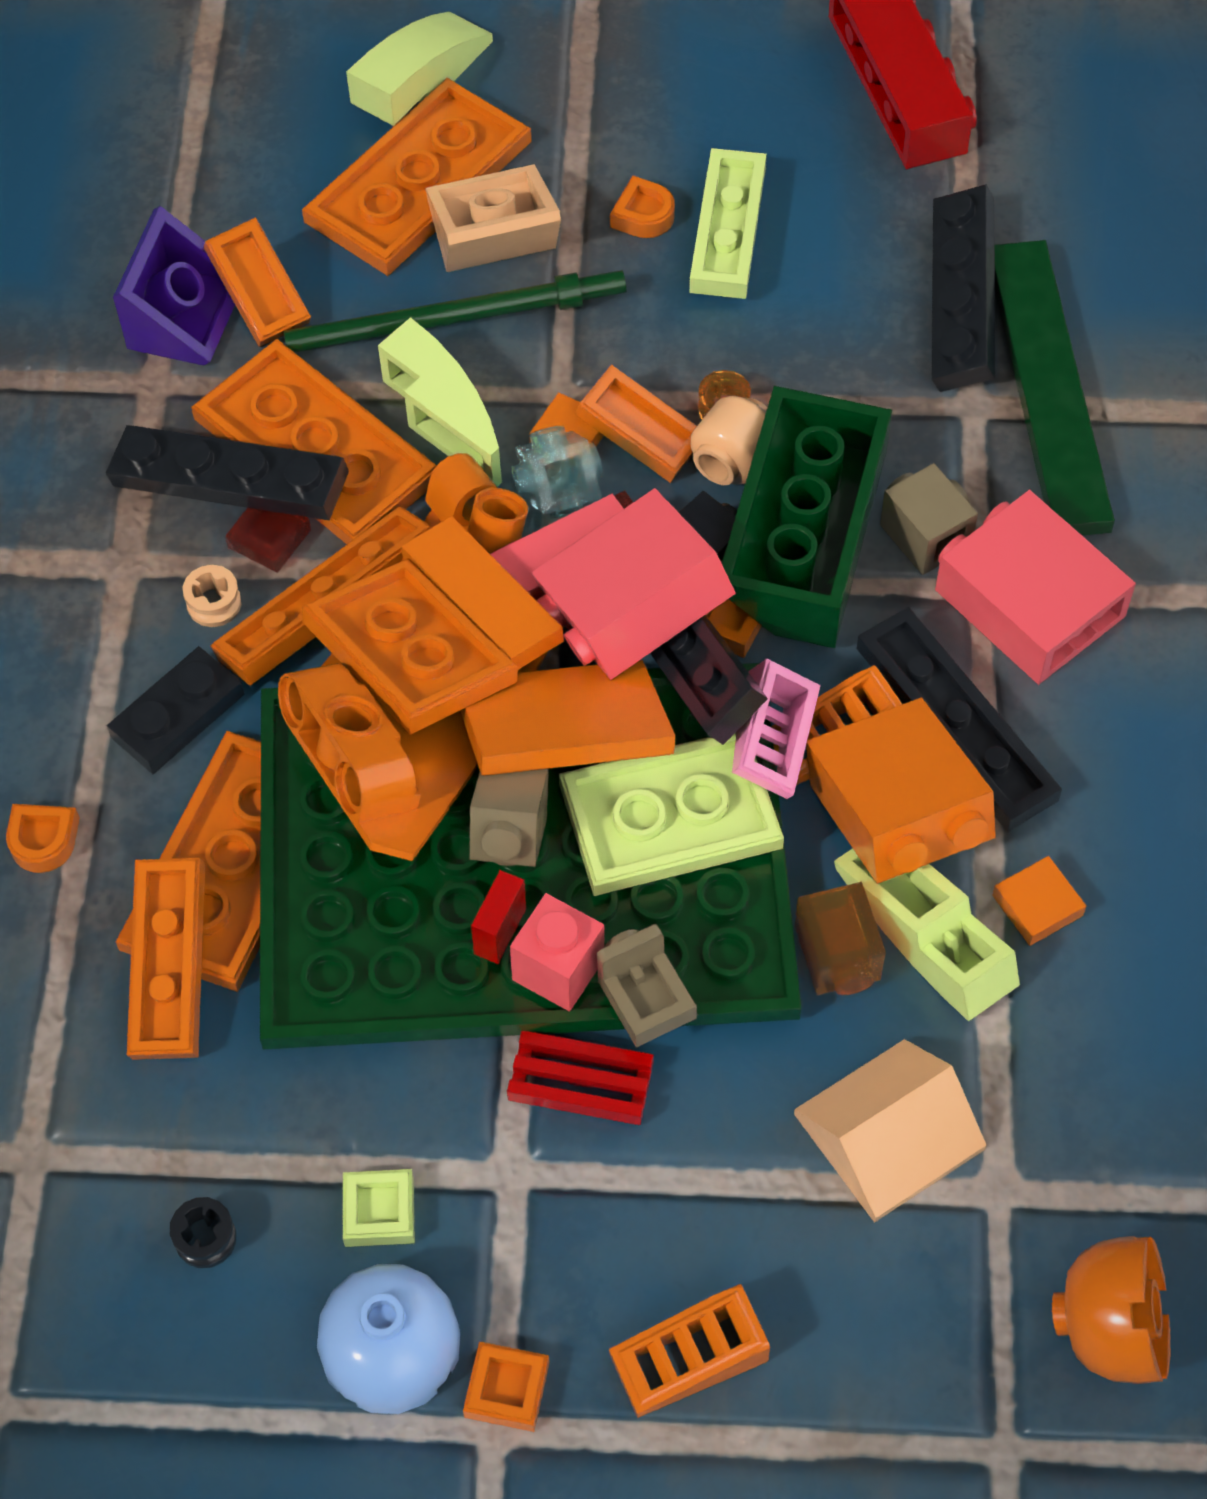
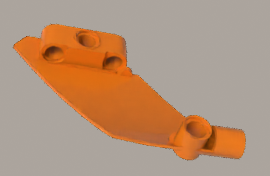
[278,453,548,861]

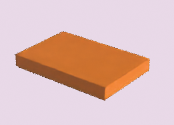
[302,558,518,735]
[460,660,675,776]

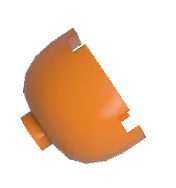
[1052,1236,1171,1384]

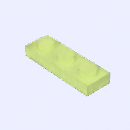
[689,148,767,299]

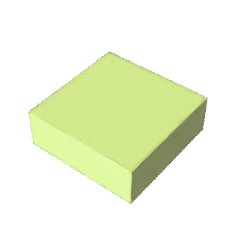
[343,1169,415,1247]

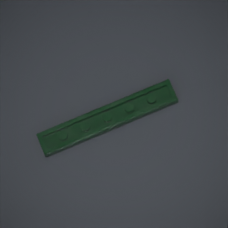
[994,240,1115,536]

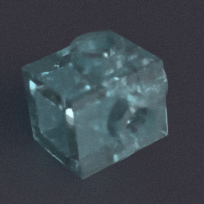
[511,426,603,518]

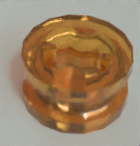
[698,370,751,419]

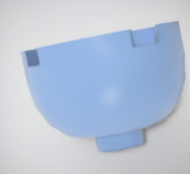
[317,1264,460,1414]

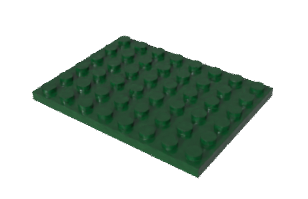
[260,663,802,1050]

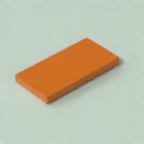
[302,78,532,276]
[191,339,437,544]
[116,731,261,992]

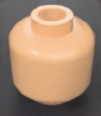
[690,396,767,486]

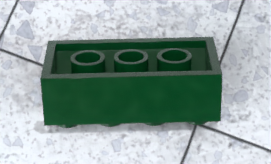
[722,386,892,649]

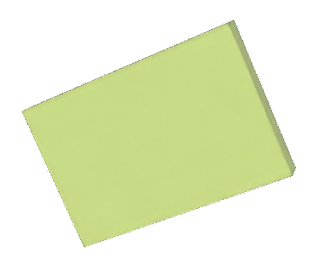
[559,731,784,896]

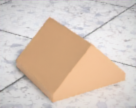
[426,164,561,272]
[794,1039,986,1223]

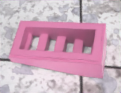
[732,659,821,799]

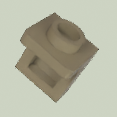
[597,924,697,1048]

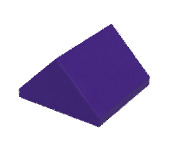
[113,206,235,366]

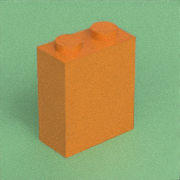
[806,697,996,884]

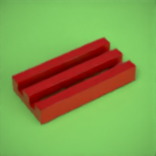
[507,1031,654,1126]

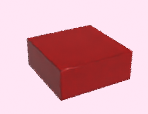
[471,870,526,964]

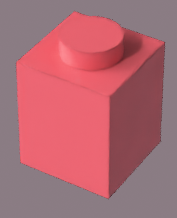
[510,893,604,1012]

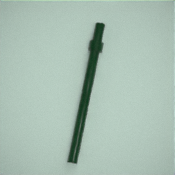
[284,270,627,352]

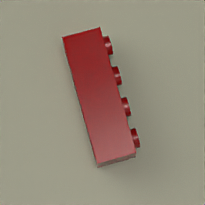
[828,0,977,170]

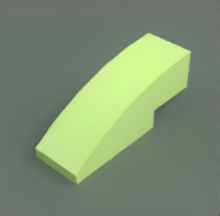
[346,12,493,126]
[378,317,502,487]
[834,848,1020,1021]

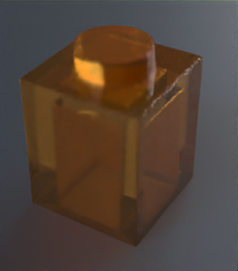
[795,882,886,995]

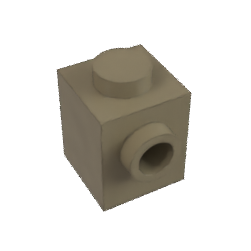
[880,463,978,575]
[470,769,548,867]

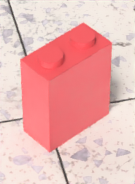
[531,488,736,680]
[935,489,1136,685]

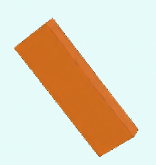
[401,516,564,670]
[127,857,205,1060]

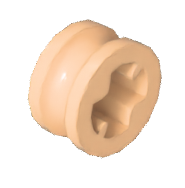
[182,565,242,627]

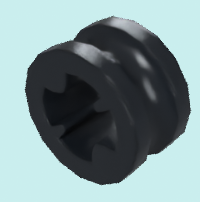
[169,1197,237,1268]

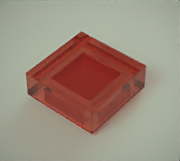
[225,508,311,573]

